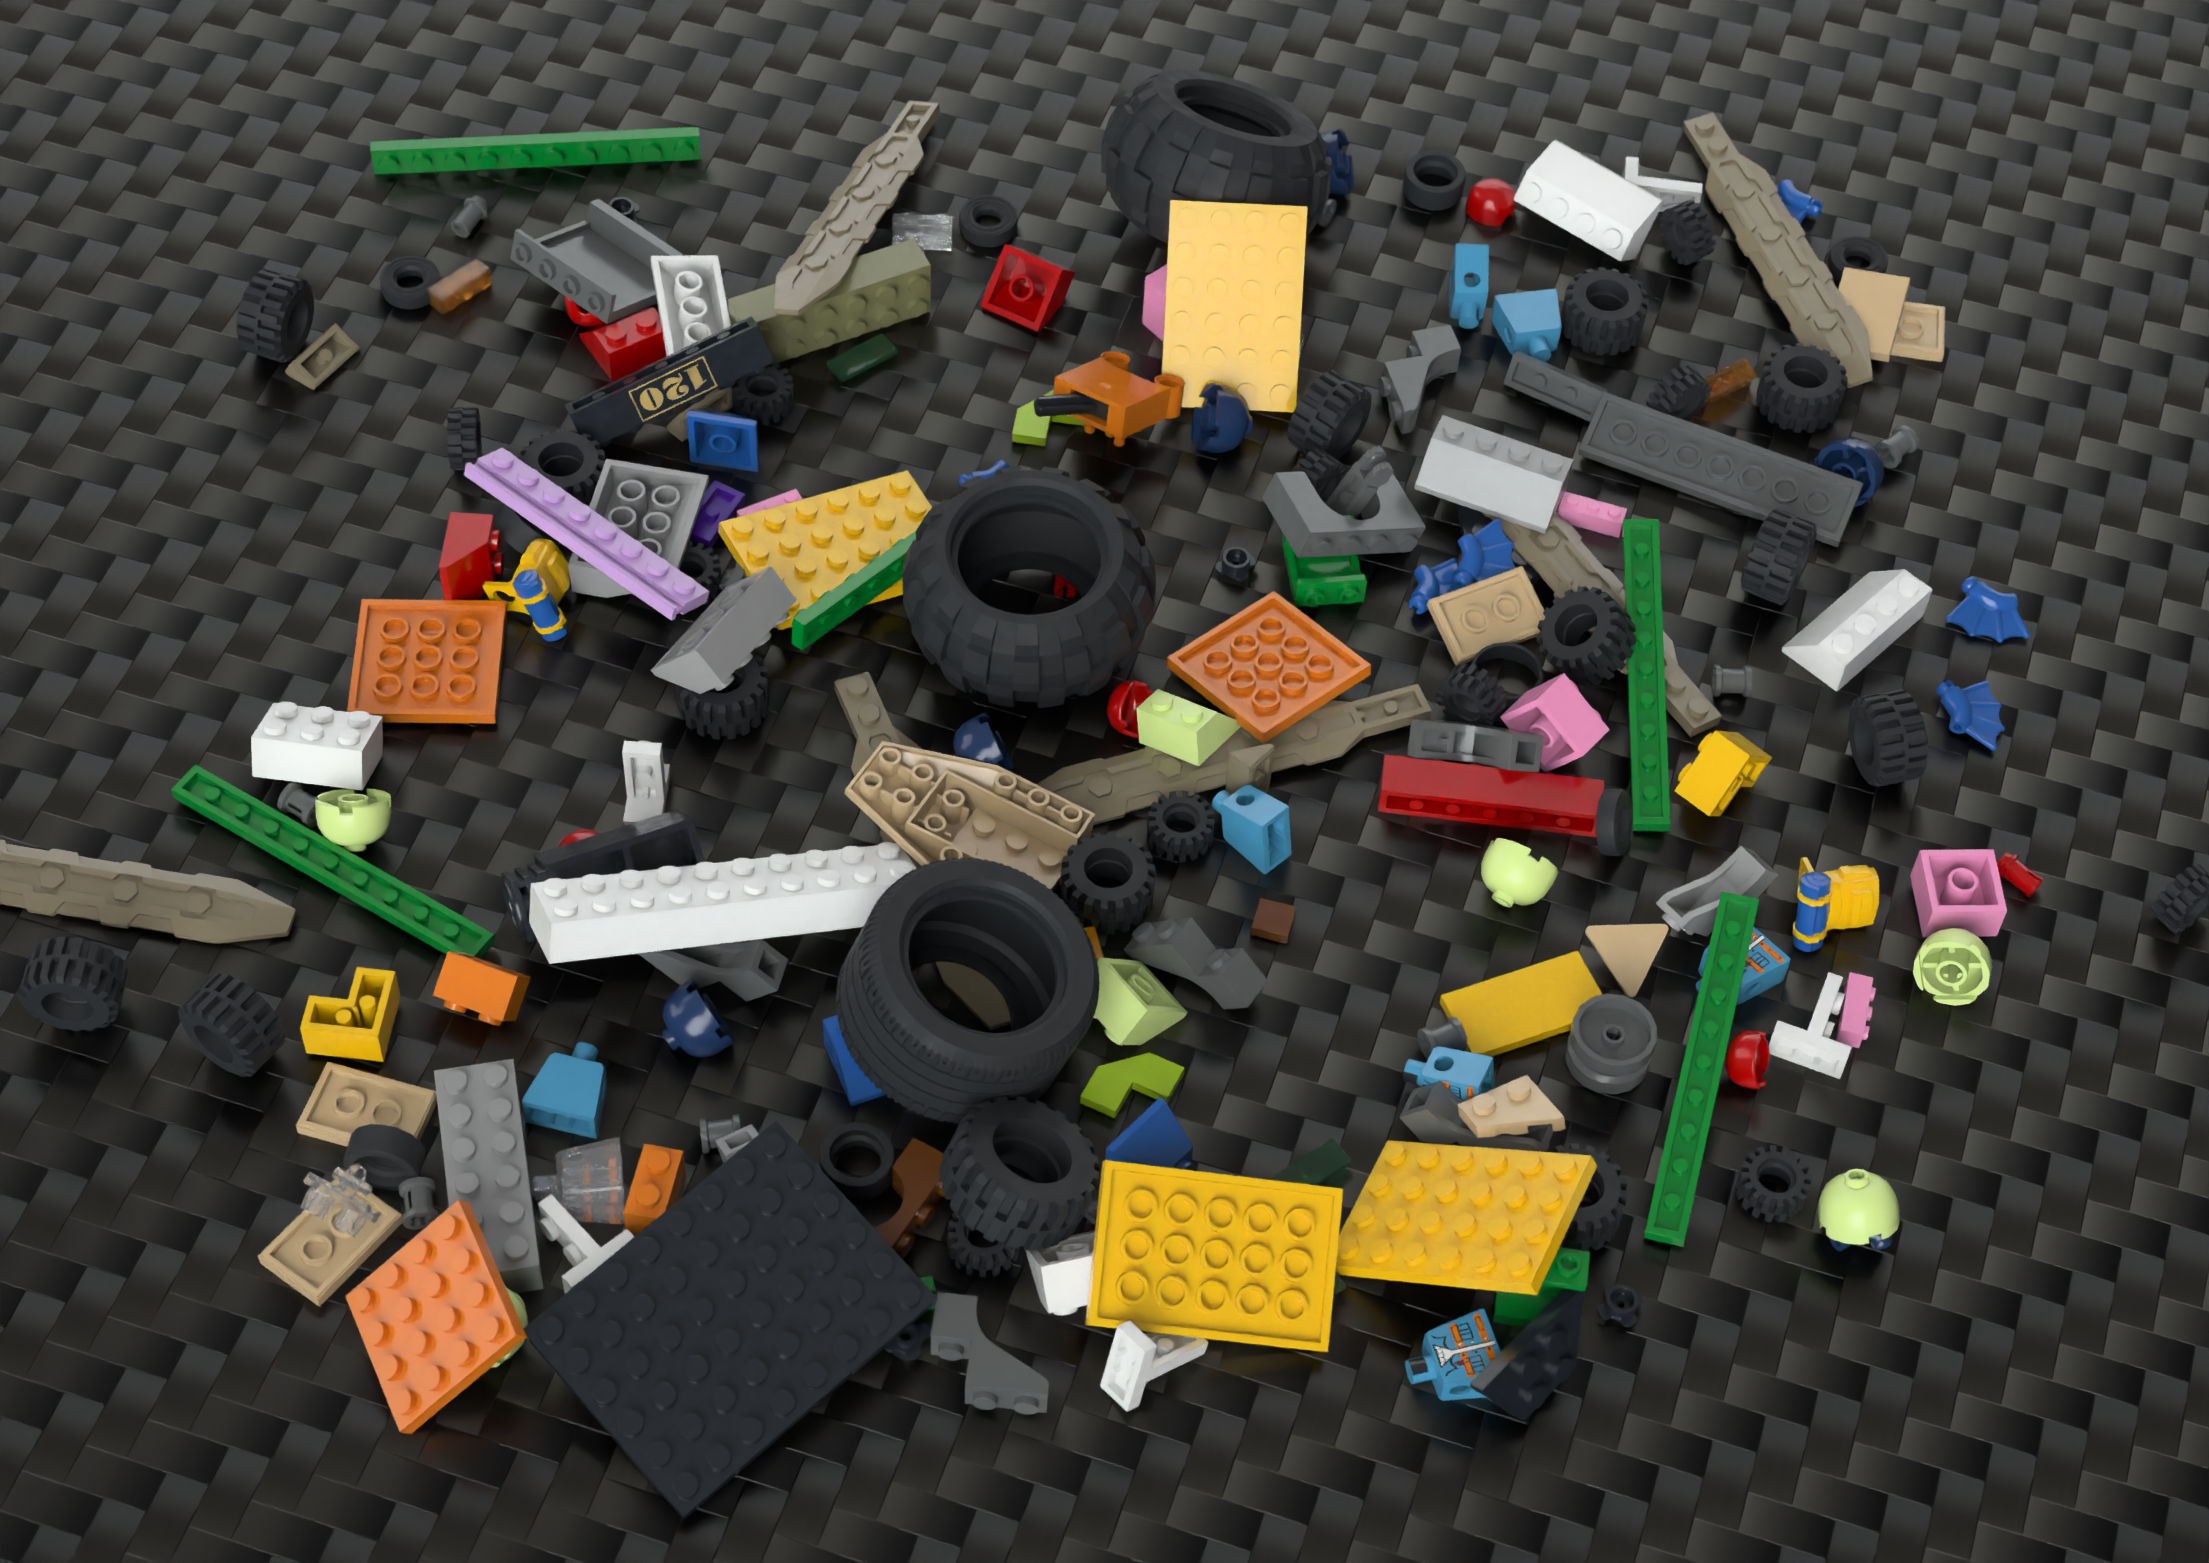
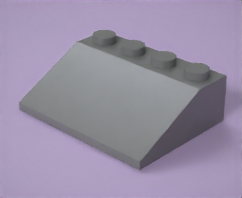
[568,459,709,598]

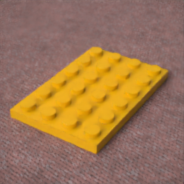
[1162,200,1307,412]
[718,470,932,630]
[1335,1140,1597,1295]
[1085,1160,1343,1352]

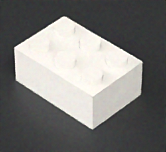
[251,702,383,790]

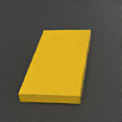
[1439,950,1603,1057]

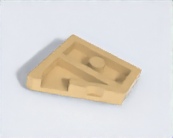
[1457,1075,1565,1138]

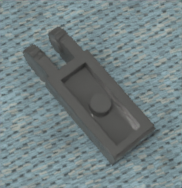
[1325,446,1393,519]

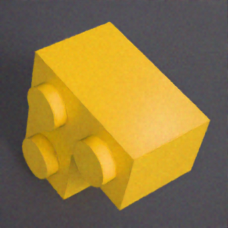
[1674,730,1772,817]
[300,967,401,1062]

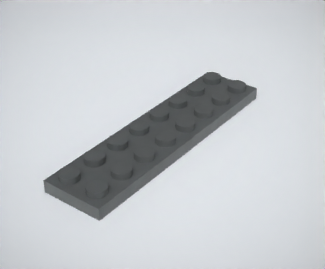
[1578,392,1863,547]

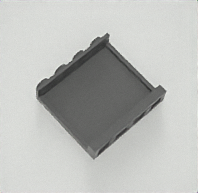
[510,199,685,324]

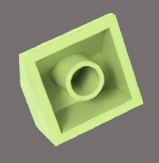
[1136,689,1241,766]
[1093,958,1188,1045]

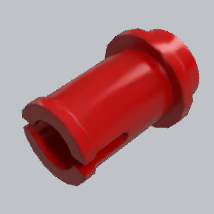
[1997,852,2044,897]

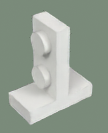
[1622,156,1702,212]
[622,740,671,826]
[1769,972,1852,1079]
[538,1194,634,1294]
[1100,1321,1208,1412]

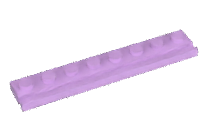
[464,448,709,621]

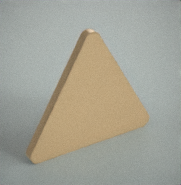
[1585,924,1669,998]

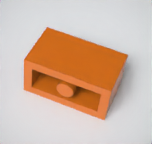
[433,951,531,1026]
[623,1144,686,1237]

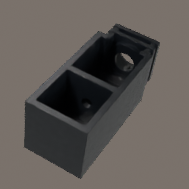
[501,809,705,943]

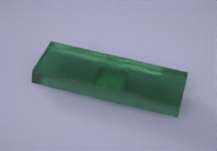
[827,333,897,383]
[1271,1138,1352,1186]

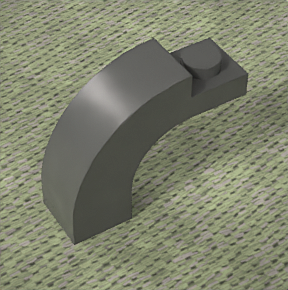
[1407,719,1544,772]

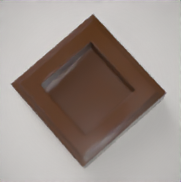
[1250,898,1297,944]

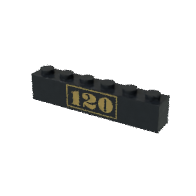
[565,316,774,448]

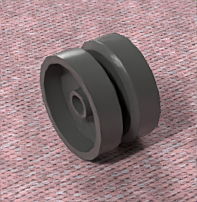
[1565,994,1657,1095]

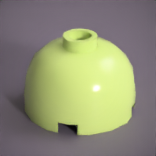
[315,788,391,852]
[1481,838,1559,908]
[1913,928,1992,1006]
[1818,1169,1900,1245]

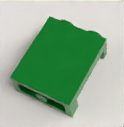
[1282,515,1367,607]
[1493,1247,1590,1327]

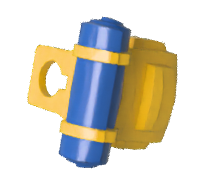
[482,539,571,642]
[1792,857,1879,952]

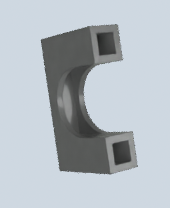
[1262,471,1426,558]

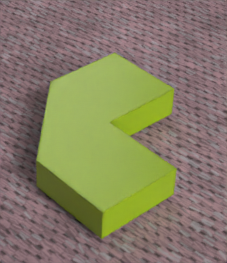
[1012,390,1085,447]
[1080,1052,1184,1118]

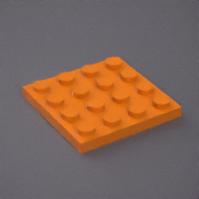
[1167,591,1371,744]
[347,599,507,723]
[345,1200,527,1434]

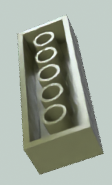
[728,238,931,366]

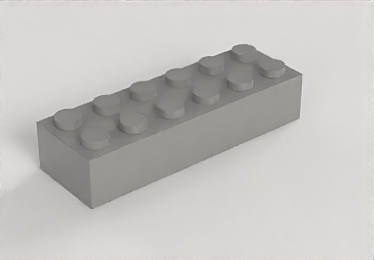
[434,1059,544,1293]

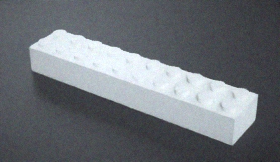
[529,842,916,964]

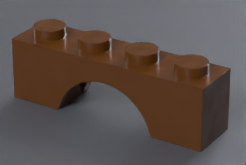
[873,1137,945,1258]

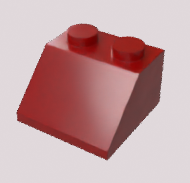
[980,244,1075,332]
[580,307,667,381]
[439,512,505,600]

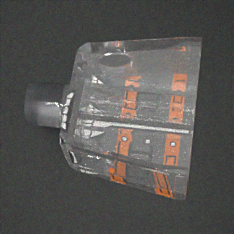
[533,1138,625,1224]

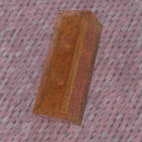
[427,258,492,315]
[1700,358,1757,408]

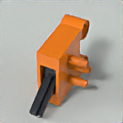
[1034,351,1185,447]

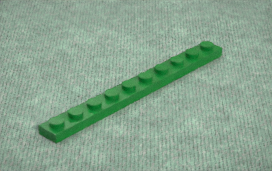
[370,127,701,175]
[1622,519,1670,831]
[171,764,495,959]
[1644,891,1759,1247]

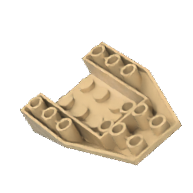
[845,741,1095,893]

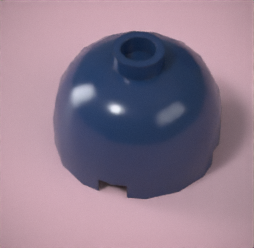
[1320,129,1354,196]
[1191,383,1253,453]
[1813,437,1884,507]
[952,712,1016,774]
[661,978,735,1058]

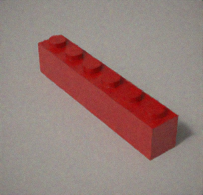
[1378,755,1604,837]

